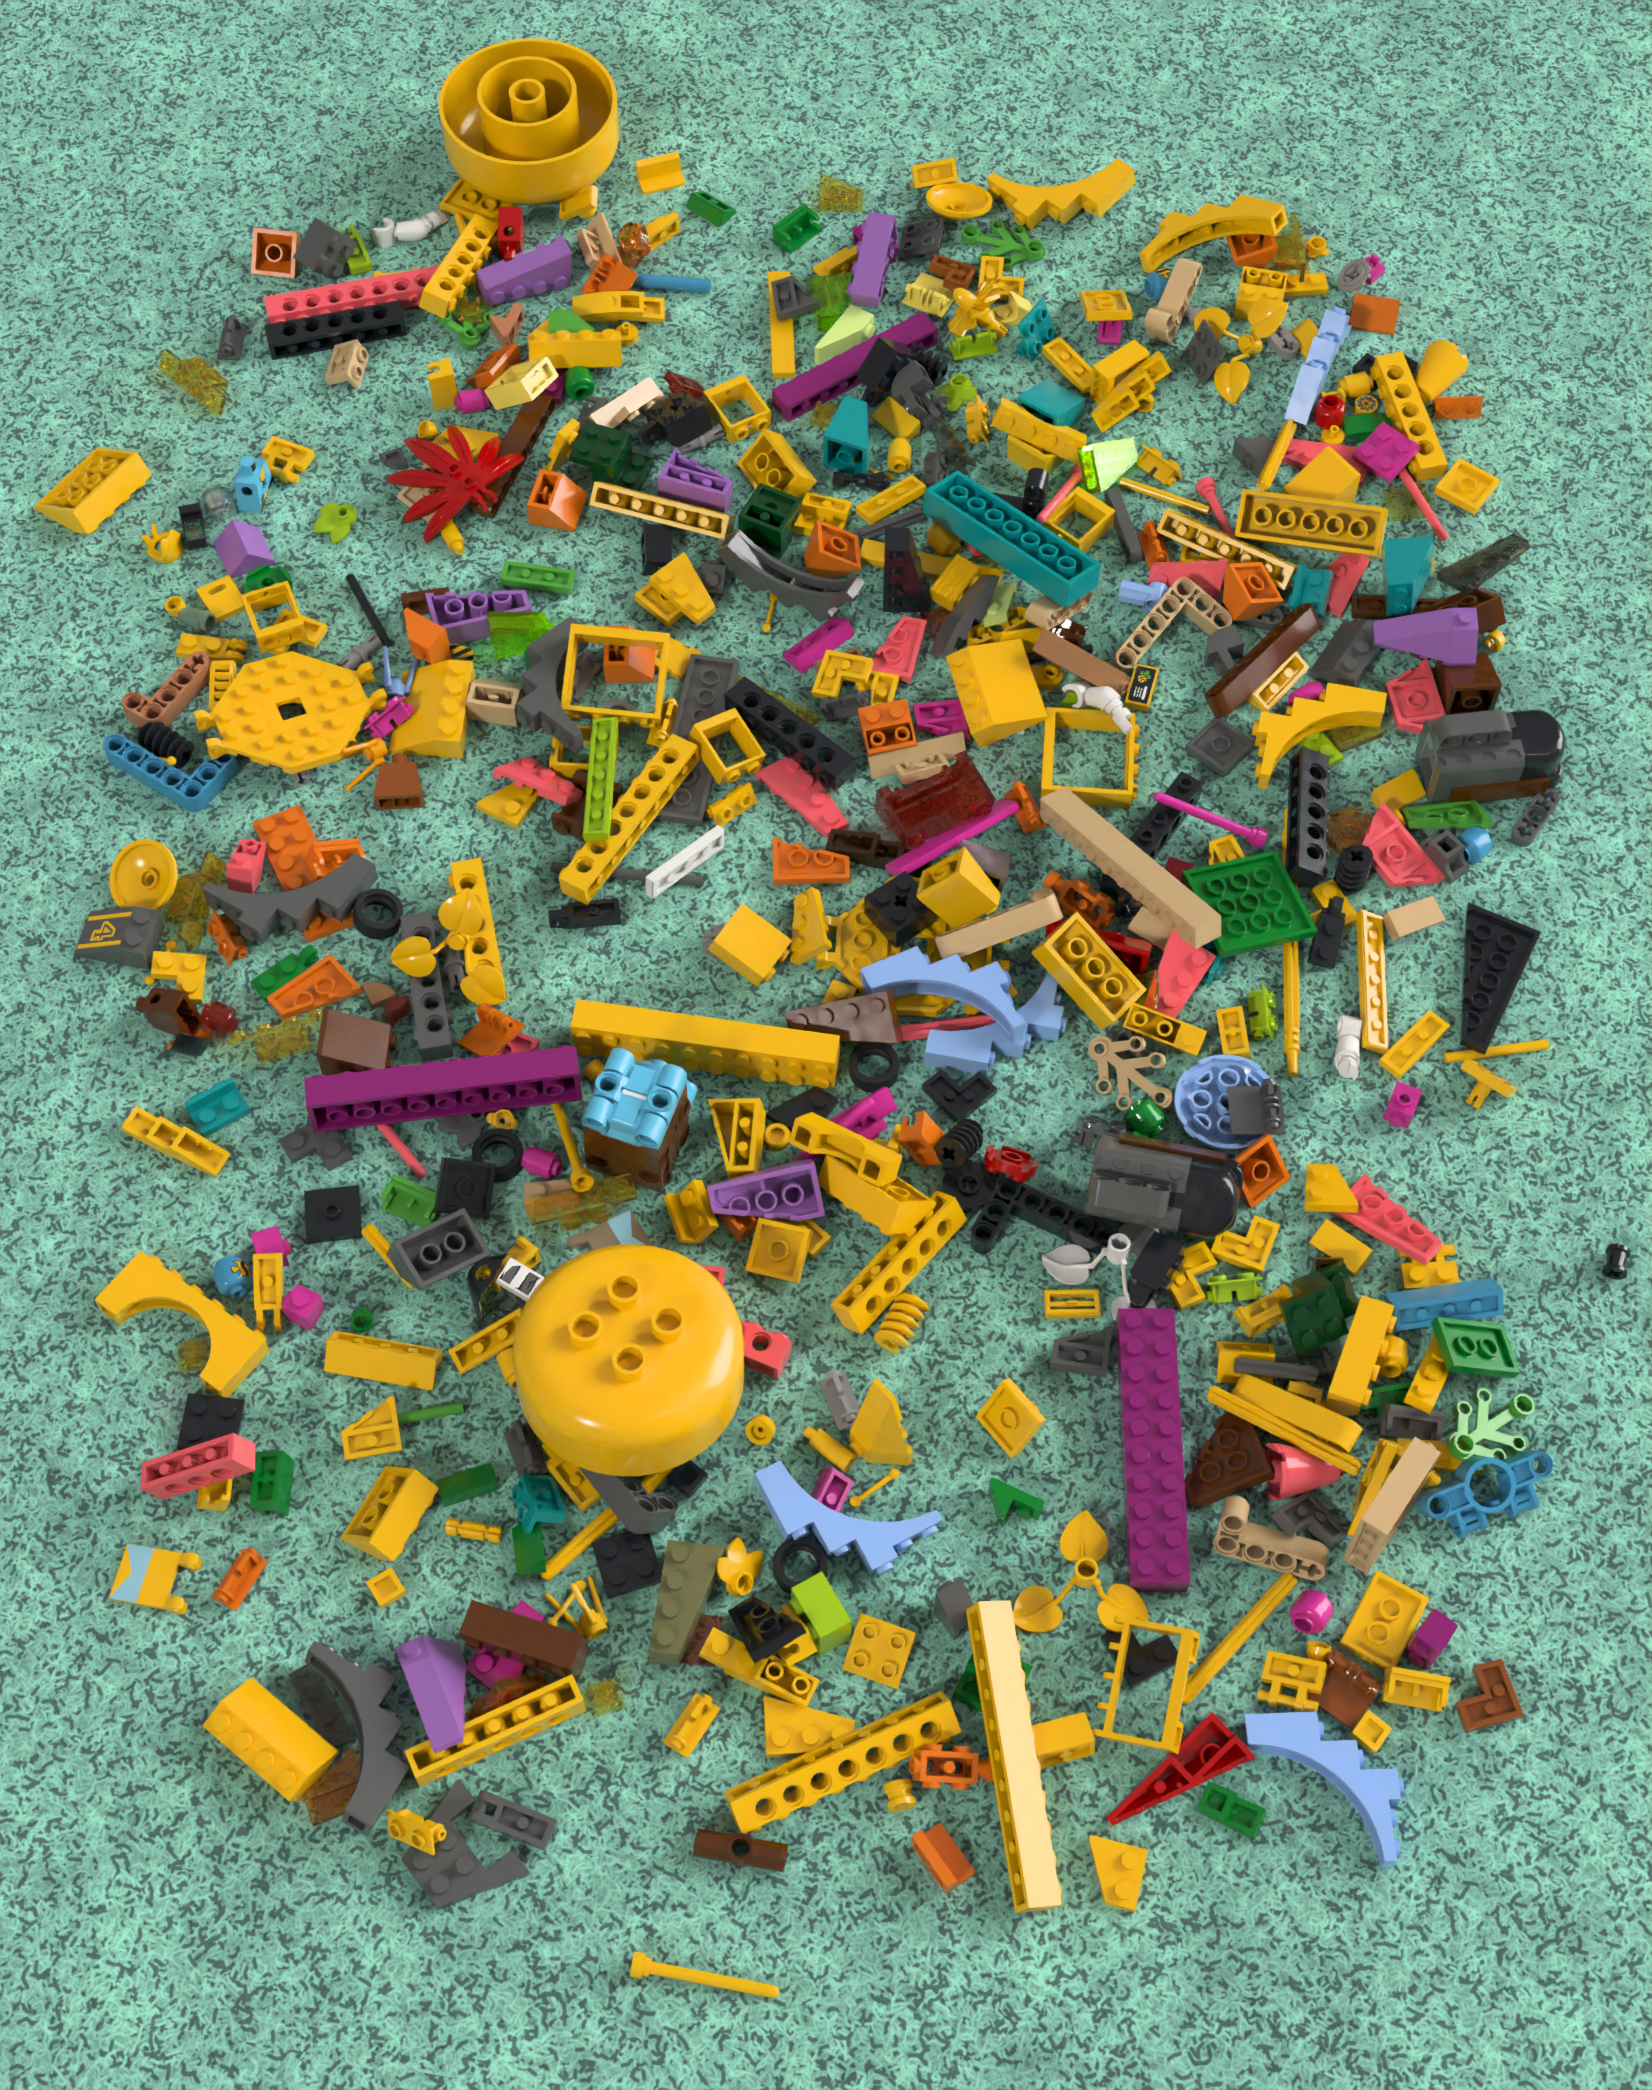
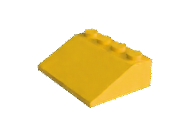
[34,447,152,535]
[946,639,1049,748]
[388,660,476,758]

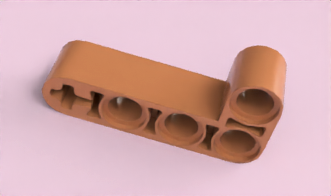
[121,651,211,728]

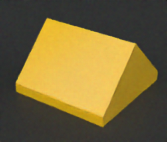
[1007,434,1064,476]

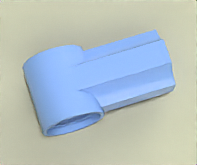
[1118,580,1169,612]

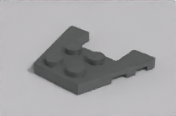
[401,1779,530,1910]

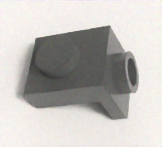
[700,560,729,595]

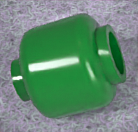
[563,366,595,401]
[1125,1098,1165,1138]

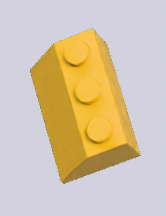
[736,429,817,499]
[340,1466,439,1562]

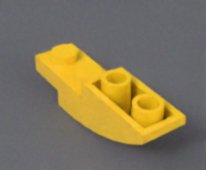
[572,291,665,324]
[698,1627,820,1707]

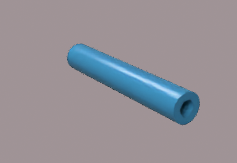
[632,273,711,293]

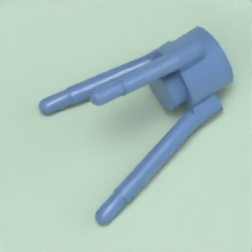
[382,646,419,702]

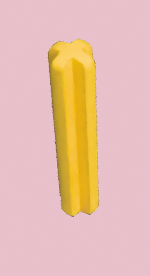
[361,1223,414,1288]

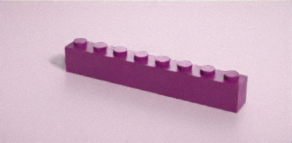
[772,312,938,422]

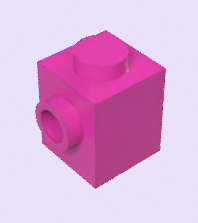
[1383,1081,1422,1128]
[251,1226,292,1268]
[282,1284,325,1331]

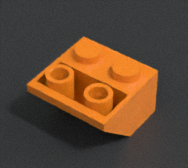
[527,469,588,533]
[603,625,655,683]
[858,699,917,756]

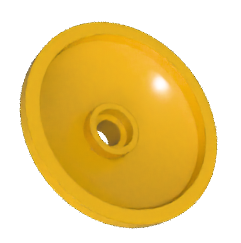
[926,182,993,221]
[109,839,178,910]

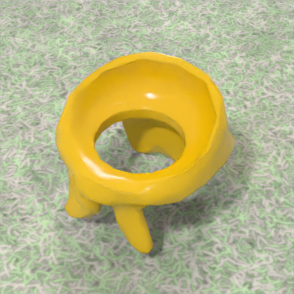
[141,523,184,564]

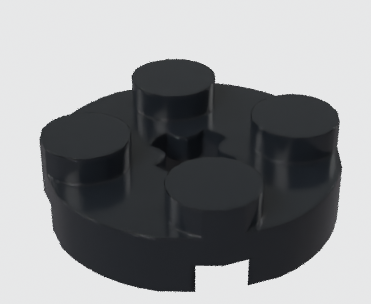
[942,1159,996,1214]

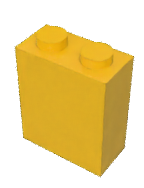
[708,903,792,987]

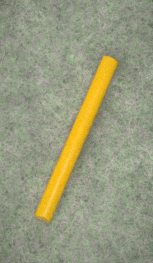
[1119,477,1211,516]
[1443,1039,1549,1063]

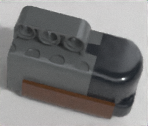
[1415,709,1565,803]
[1085,1133,1244,1238]

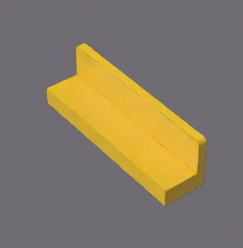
[324,1331,443,1390]

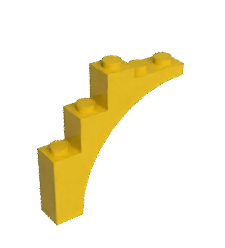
[987,158,1136,231]
[1139,194,1288,273]
[1251,683,1387,790]

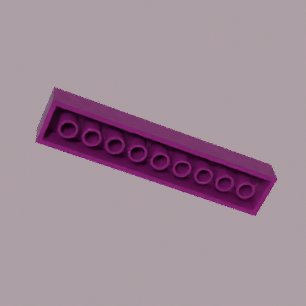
[304,1045,583,1133]
[1115,1308,1190,1592]

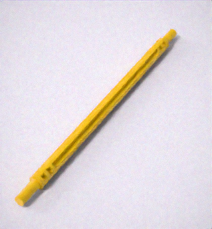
[1282,808,1300,1077]

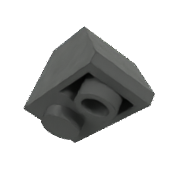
[934,1578,974,1640]

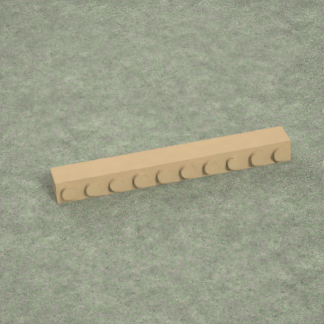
[1039,786,1221,949]

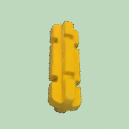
[445,1518,502,1543]

